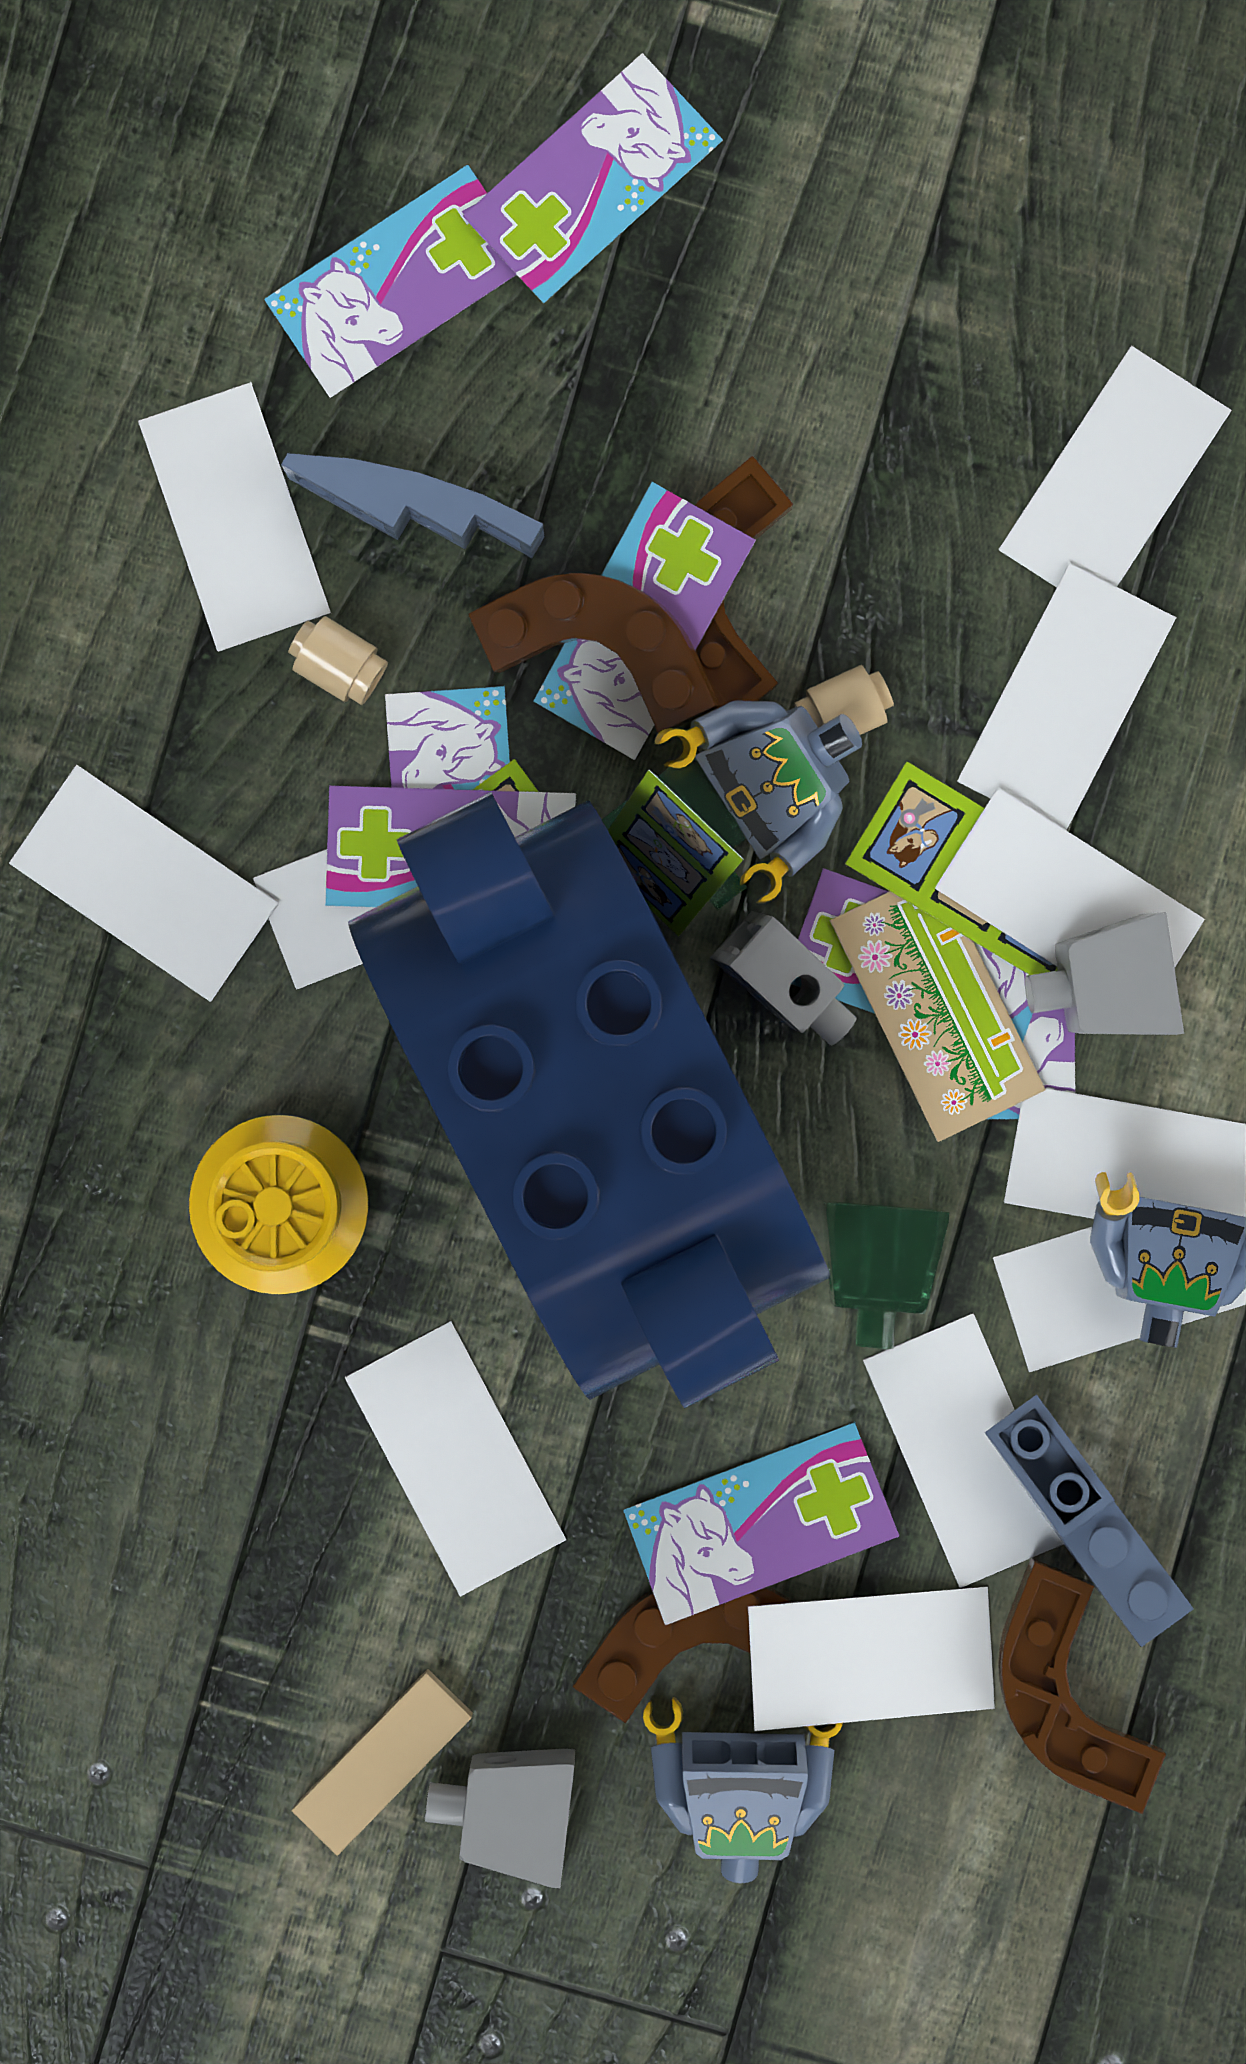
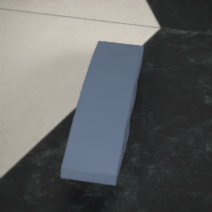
[281,453,545,558]

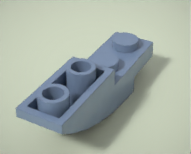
[985,1395,1194,1647]

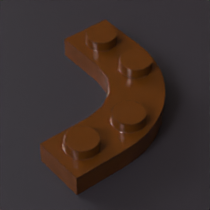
[694,456,793,710]
[468,573,720,733]
[998,1558,1166,1814]
[573,1586,795,1723]

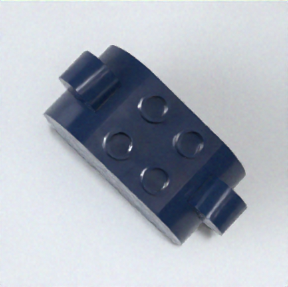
[348,792,831,1409]

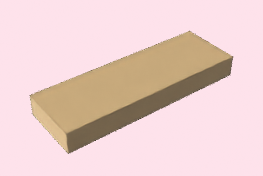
[292,1669,473,1856]

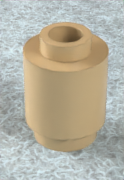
[288,616,388,705]
[794,665,894,735]

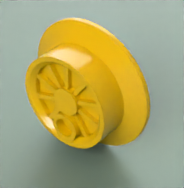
[189,1115,368,1294]

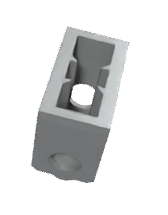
[710,911,857,1046]
[1025,912,1184,1035]
[425,1749,575,1888]

